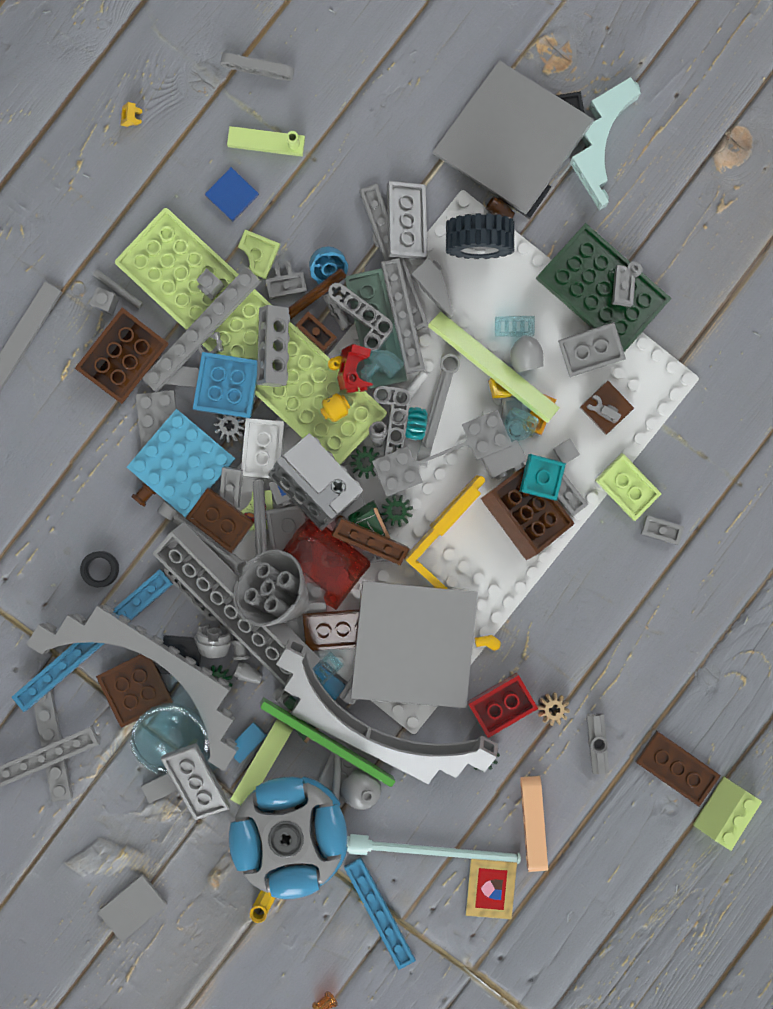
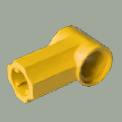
[250,890,275,923]

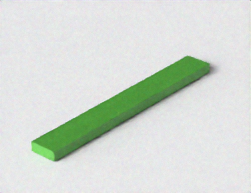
[260,697,395,787]

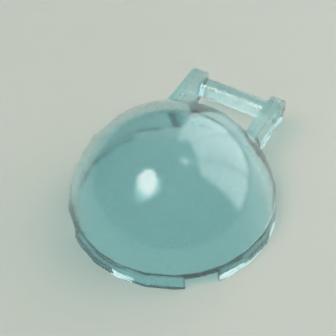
[130,703,218,773]

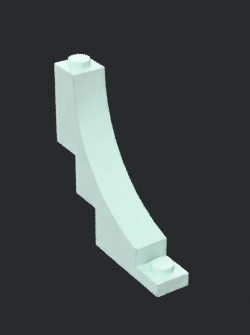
[570,77,641,211]

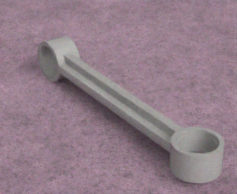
[416,354,460,467]
[157,501,249,578]

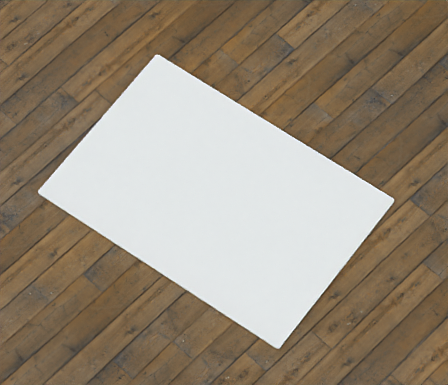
[217,190,699,734]

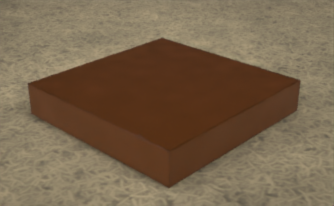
[579,381,634,435]

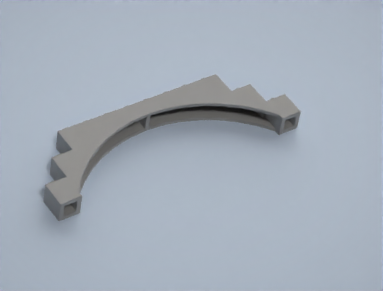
[26,604,239,771]
[276,637,498,784]

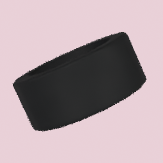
[80,551,119,588]

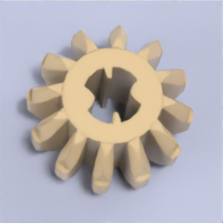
[537,692,570,726]

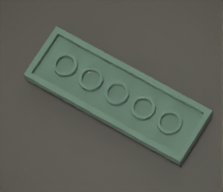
[345,268,407,390]

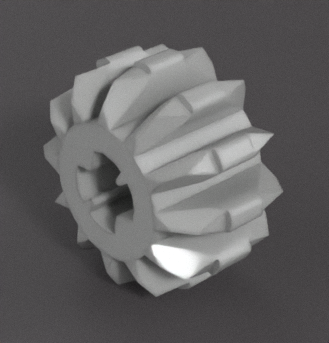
[214,415,246,443]

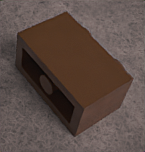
[295,311,338,354]

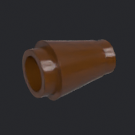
[485,196,515,218]

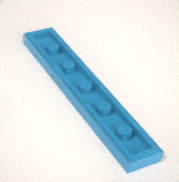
[344,857,416,970]

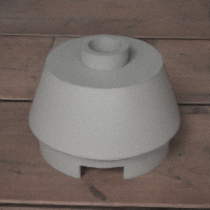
[194,624,233,658]

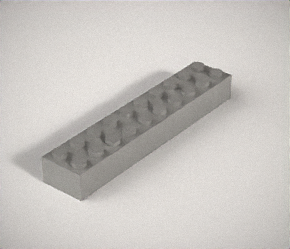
[152,522,321,686]

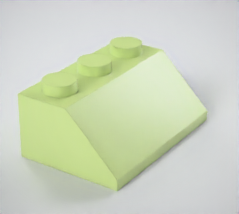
[693,776,762,851]

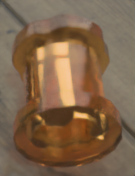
[312,991,338,1009]

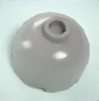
[341,769,381,810]

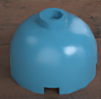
[309,246,348,284]

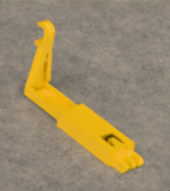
[404,475,485,589]

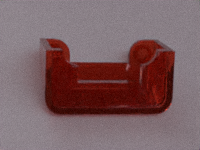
[283,519,371,610]

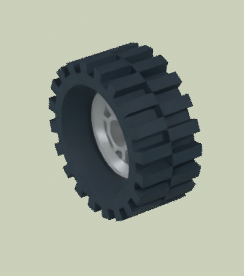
[446,213,515,259]

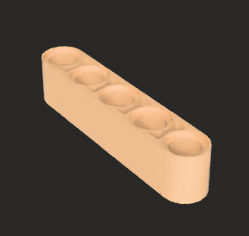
[520,776,548,872]

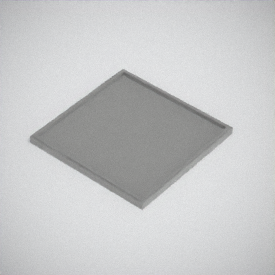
[433,60,594,214]
[350,581,478,708]

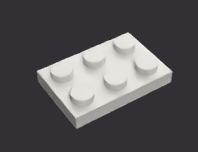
[241,418,285,479]

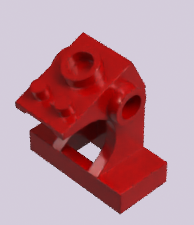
[337,344,373,393]

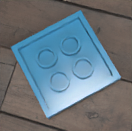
[193,352,257,419]

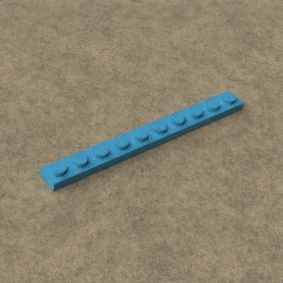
[12,569,173,712]

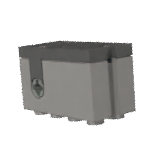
[268,433,364,531]

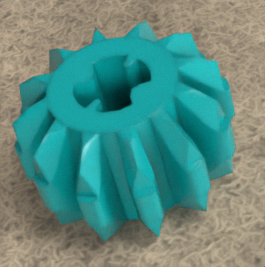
[405,407,428,440]

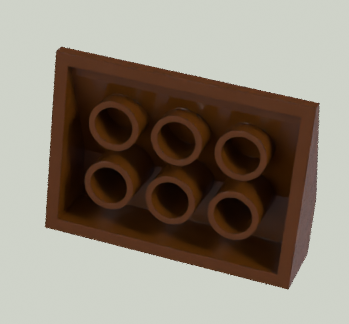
[74,307,169,404]
[480,465,575,560]

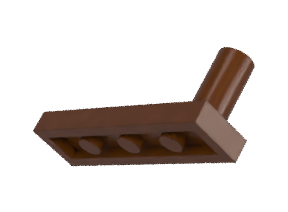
[331,515,409,566]

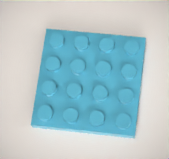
[126,409,236,517]

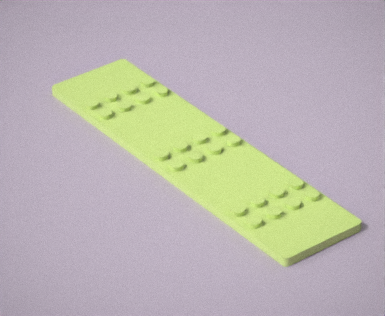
[115,208,387,465]

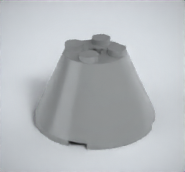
[233,550,309,627]

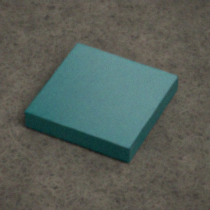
[519,454,566,501]

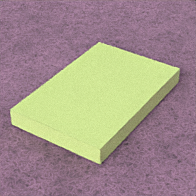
[595,453,661,521]

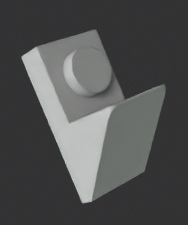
[307,582,327,613]

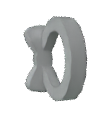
[198,332,223,354]

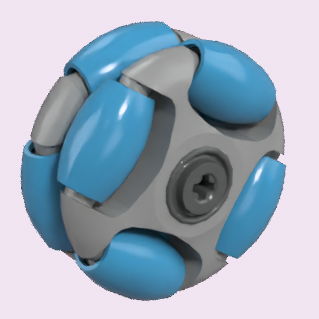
[229,777,348,899]

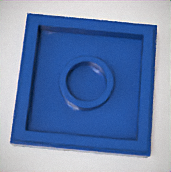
[205,167,259,222]

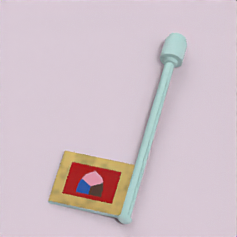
[347,834,521,919]

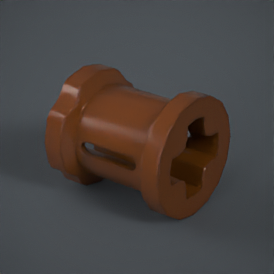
[131,482,156,507]

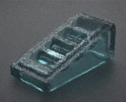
[495,316,535,337]
[313,651,344,686]

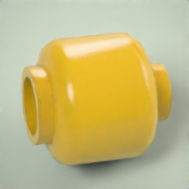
[320,393,350,422]

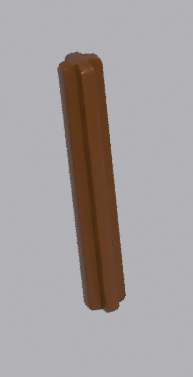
[289,269,346,320]

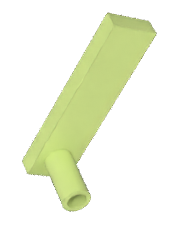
[227,126,305,157]

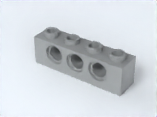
[257,305,290,387]

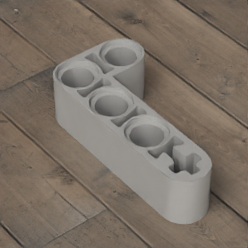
[328,283,393,353]
[372,386,410,456]

